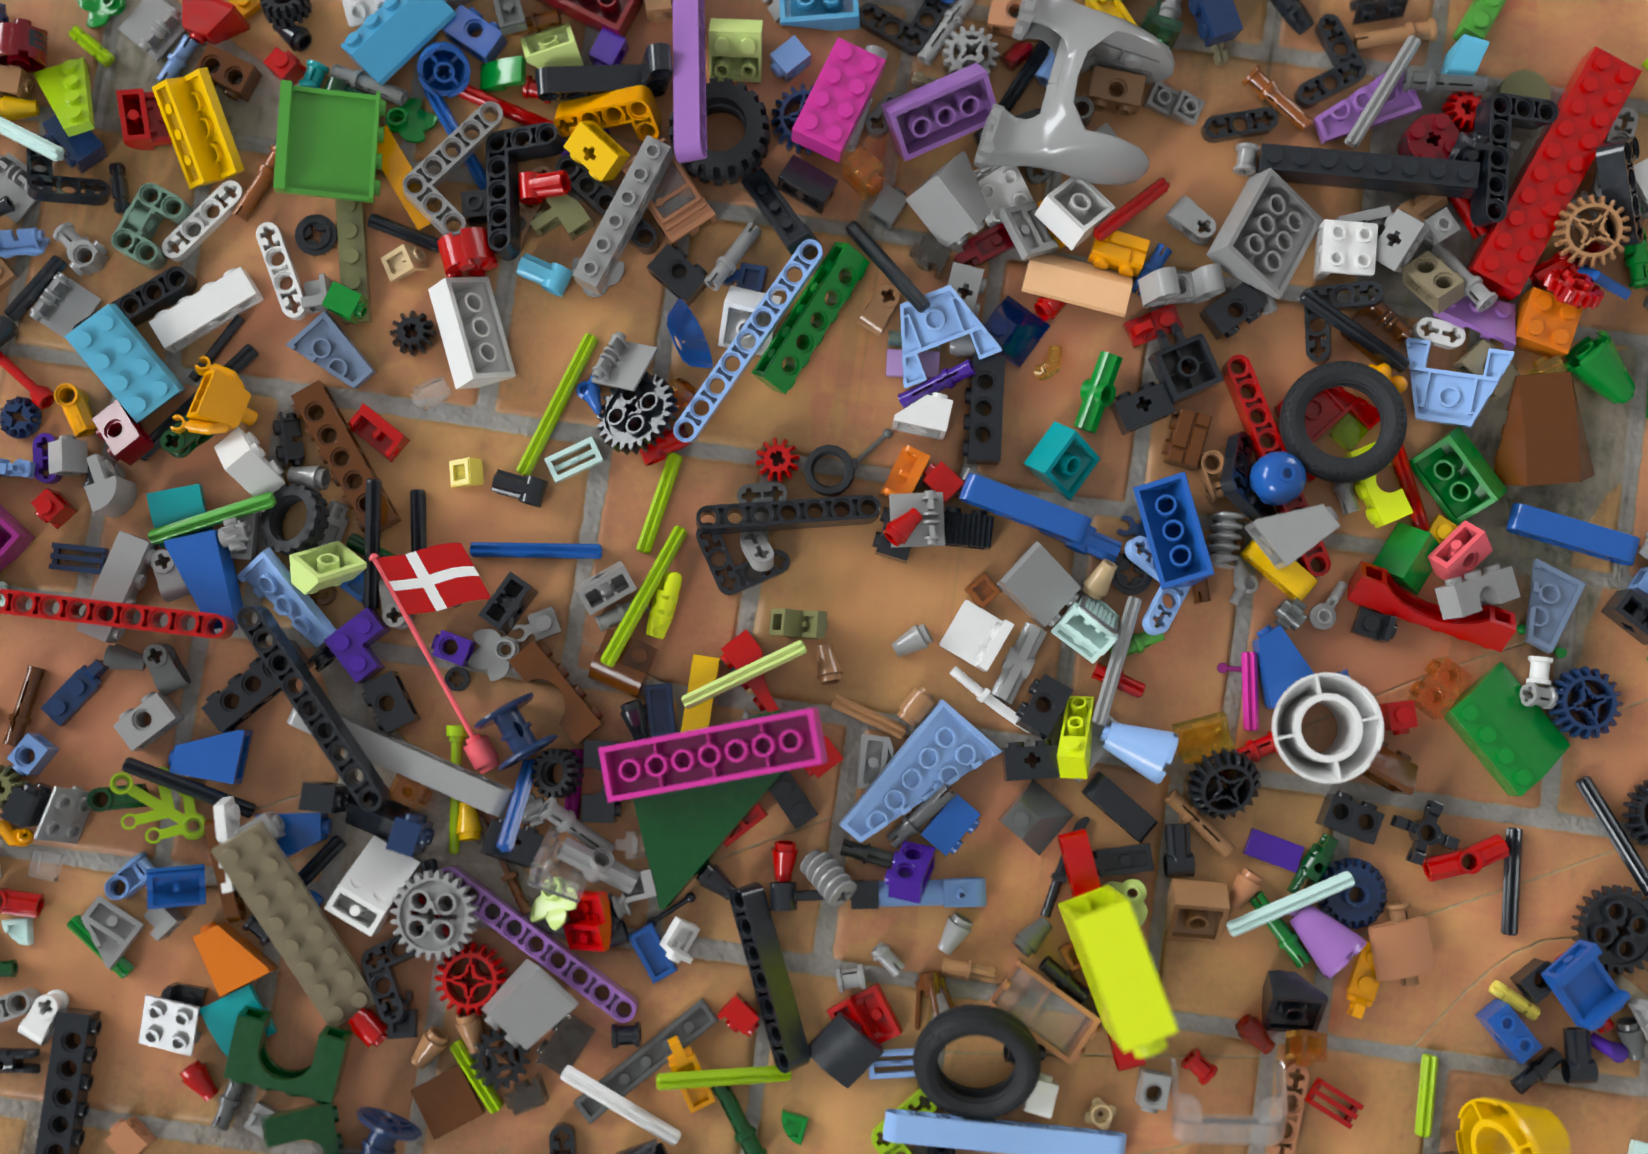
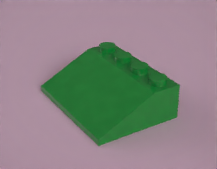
[1439,662,1571,797]

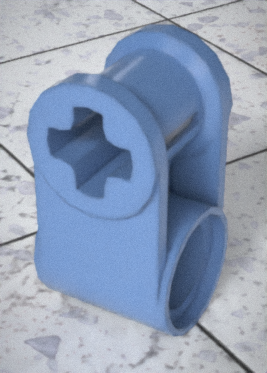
[104,851,155,900]

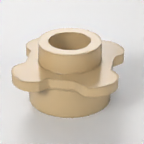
[1084,1097,1116,1130]

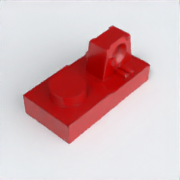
[1124,304,1184,348]

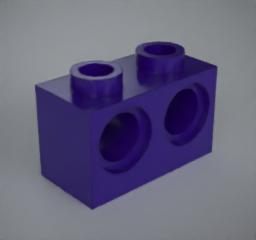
[885,841,935,904]

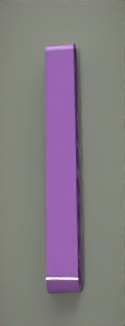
[673,0,707,164]
[441,865,639,1023]

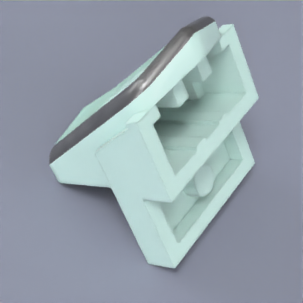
[1050,593,1121,664]

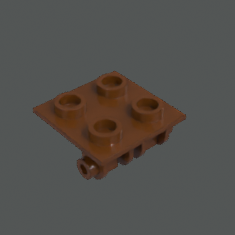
[1340,295,1414,366]

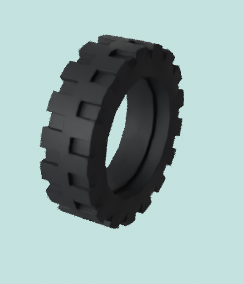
[260,483,330,556]

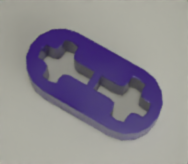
[32,433,63,484]

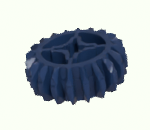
[771,84,814,156]
[1547,667,1623,739]

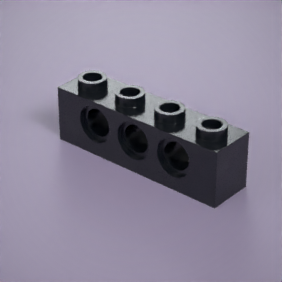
[962,354,1005,465]
[201,640,314,733]

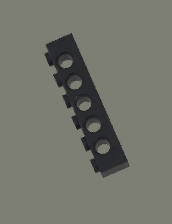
[35,1007,102,1154]

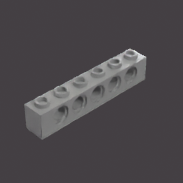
[573,135,674,295]

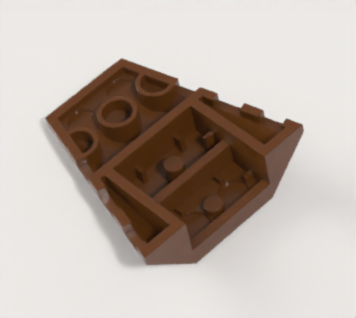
[1493,371,1595,486]

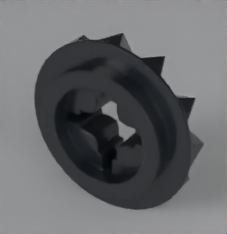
[295,214,338,257]
[1112,553,1152,595]

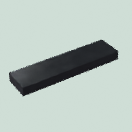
[740,167,812,253]

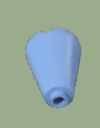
[1099,722,1178,784]

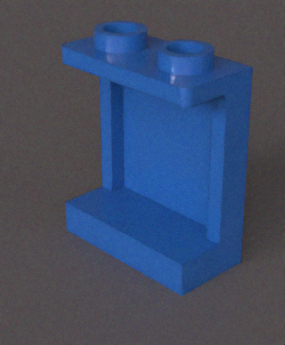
[1541,940,1631,1031]

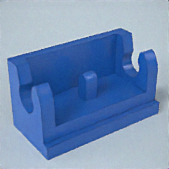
[146,864,206,910]

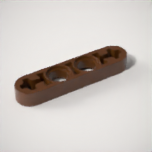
[204,818,246,923]

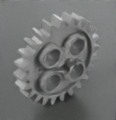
[390,869,479,961]

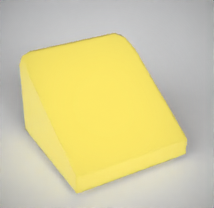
[449,457,484,488]

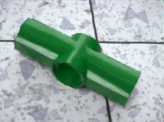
[1073,351,1123,434]

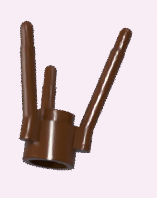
[915,970,955,1030]

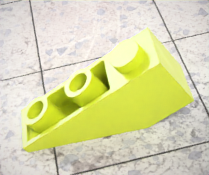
[1057,696,1095,779]

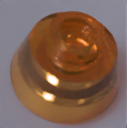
[669,377,698,412]

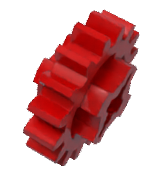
[1543,268,1604,309]

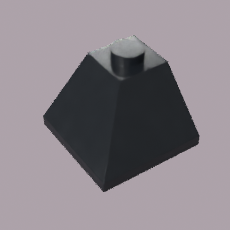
[1261,970,1328,1034]

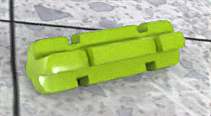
[68,25,115,67]

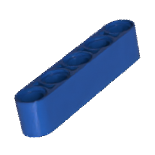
[959,473,1092,545]
[1505,503,1640,566]

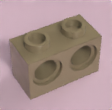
[1402,250,1465,314]

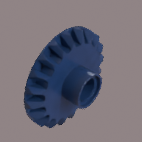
[1318,858,1388,929]

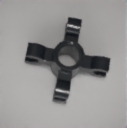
[1390,800,1460,865]

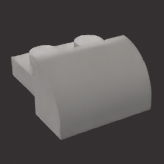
[84,454,137,518]

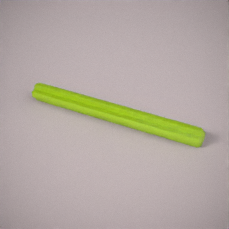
[516,333,598,477]
[601,526,687,667]

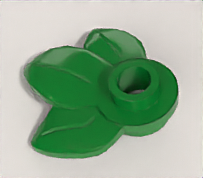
[77,0,126,28]
[385,98,438,143]

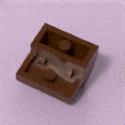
[588,628,658,699]

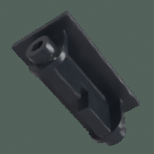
[1350,0,1408,25]
[273,412,305,469]

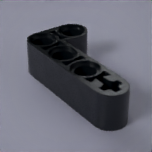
[1596,136,1644,246]

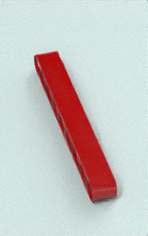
[1222,354,1331,578]
[0,589,235,640]
[1058,828,1146,1072]

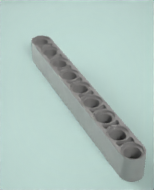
[287,701,513,817]

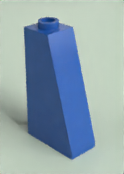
[164,529,244,631]

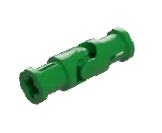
[1623,206,1648,290]

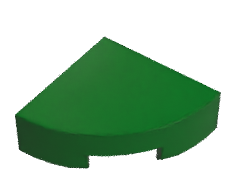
[781,1109,809,1146]

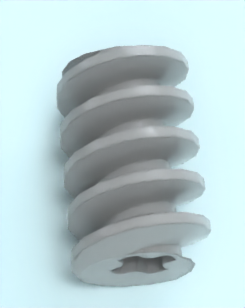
[1207,511,1246,569]
[800,850,857,908]

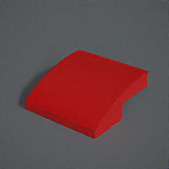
[563,890,611,952]
[827,982,903,1044]

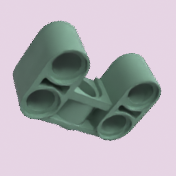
[111,183,193,270]

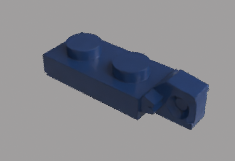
[41,659,109,726]

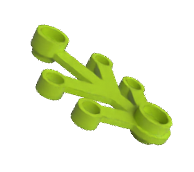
[110,767,206,844]

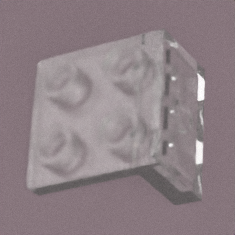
[527,826,589,903]

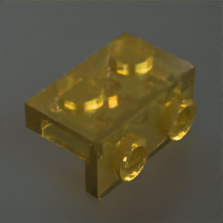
[1172,711,1236,764]

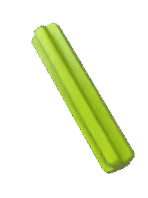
[449,1039,504,1114]
[1415,1054,1438,1137]

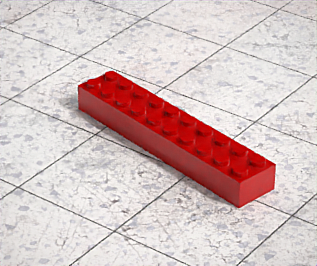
[1466,46,1642,302]

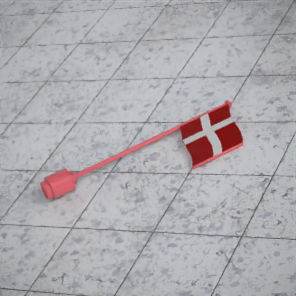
[369,543,500,774]

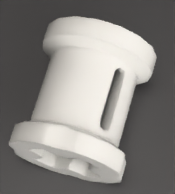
[1526,656,1553,686]

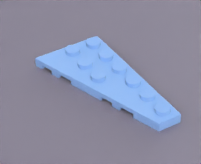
[838,699,1003,843]

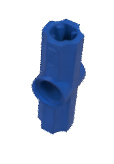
[1039,526,1122,563]

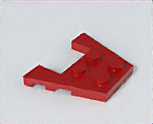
[1274,387,1380,483]

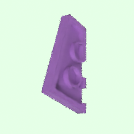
[1433,296,1516,351]

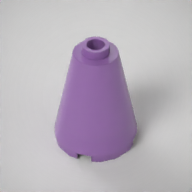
[1289,904,1367,979]

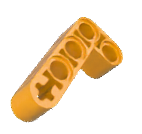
[553,85,662,141]

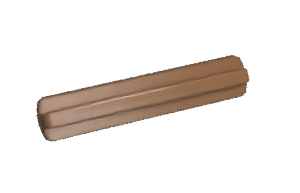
[832,695,907,739]

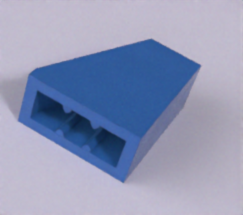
[1252,624,1314,709]
[168,730,253,784]
[255,812,332,858]

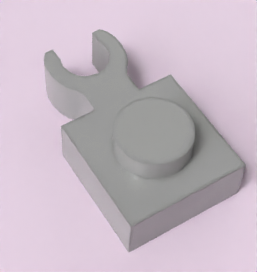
[512,606,563,643]

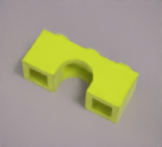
[1343,442,1413,528]

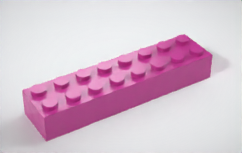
[598,707,828,803]

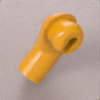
[0,819,34,847]

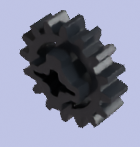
[469,1028,530,1090]

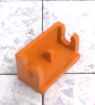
[880,445,931,498]

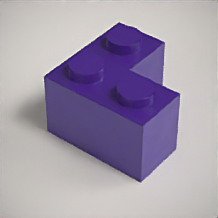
[324,607,391,684]

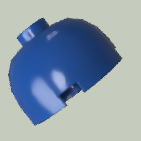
[417,42,471,97]
[1249,451,1307,506]

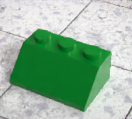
[1409,426,1507,525]

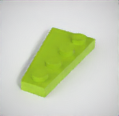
[33,57,95,137]

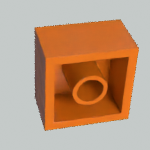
[1515,287,1583,361]

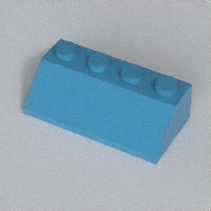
[340,0,457,86]

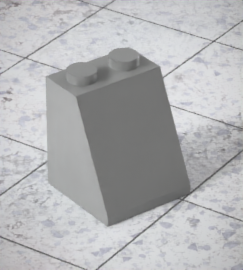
[905,151,990,249]
[1244,504,1340,570]
[996,541,1081,628]
[481,958,579,1050]

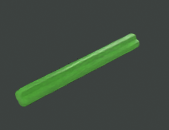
[148,492,276,545]

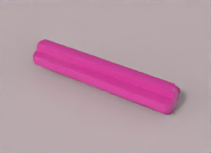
[1241,652,1259,731]

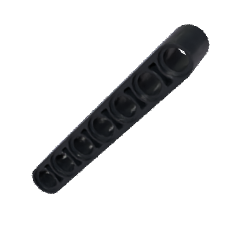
[696,495,881,535]
[729,882,811,1074]

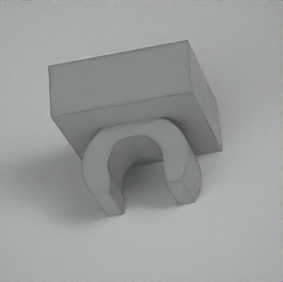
[243,1100,280,1139]

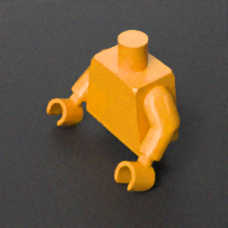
[170,356,258,435]

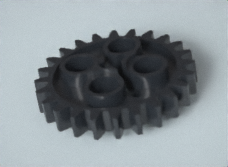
[596,372,678,455]
[1571,884,1648,975]

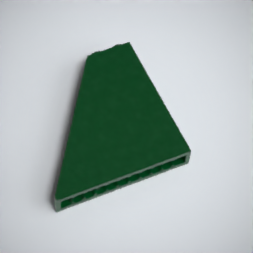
[633,710,787,910]

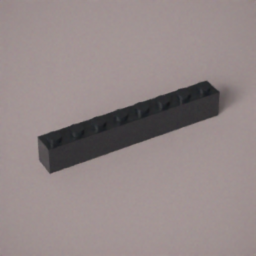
[1256,143,1480,199]

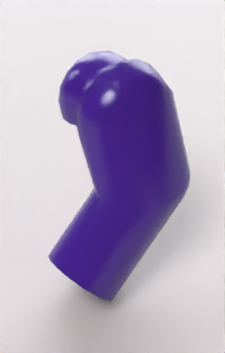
[1590,1032,1629,1063]

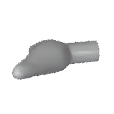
[1229,553,1259,606]

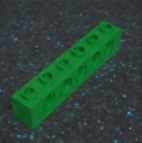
[751,242,870,394]

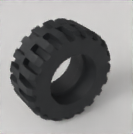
[669,77,770,186]

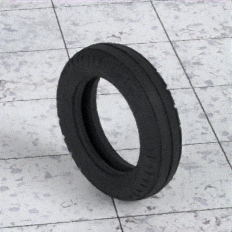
[1279,361,1407,483]
[913,1004,1041,1120]

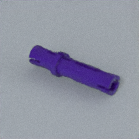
[898,359,976,409]

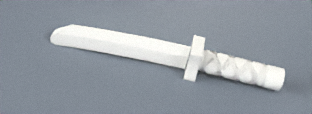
[949,666,1030,733]

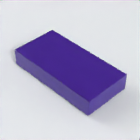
[1243,828,1305,873]

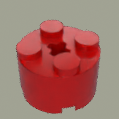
[437,227,498,278]

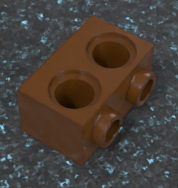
[194,43,263,102]

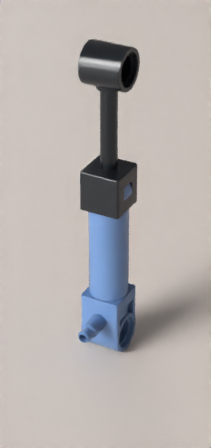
[769,877,987,911]

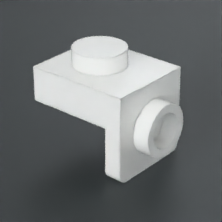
[659,916,700,964]

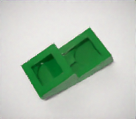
[480,55,526,92]

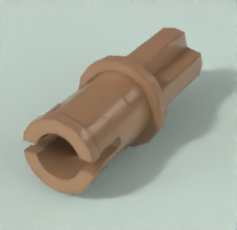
[941,957,996,983]

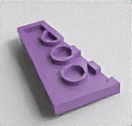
[1313,72,1422,145]

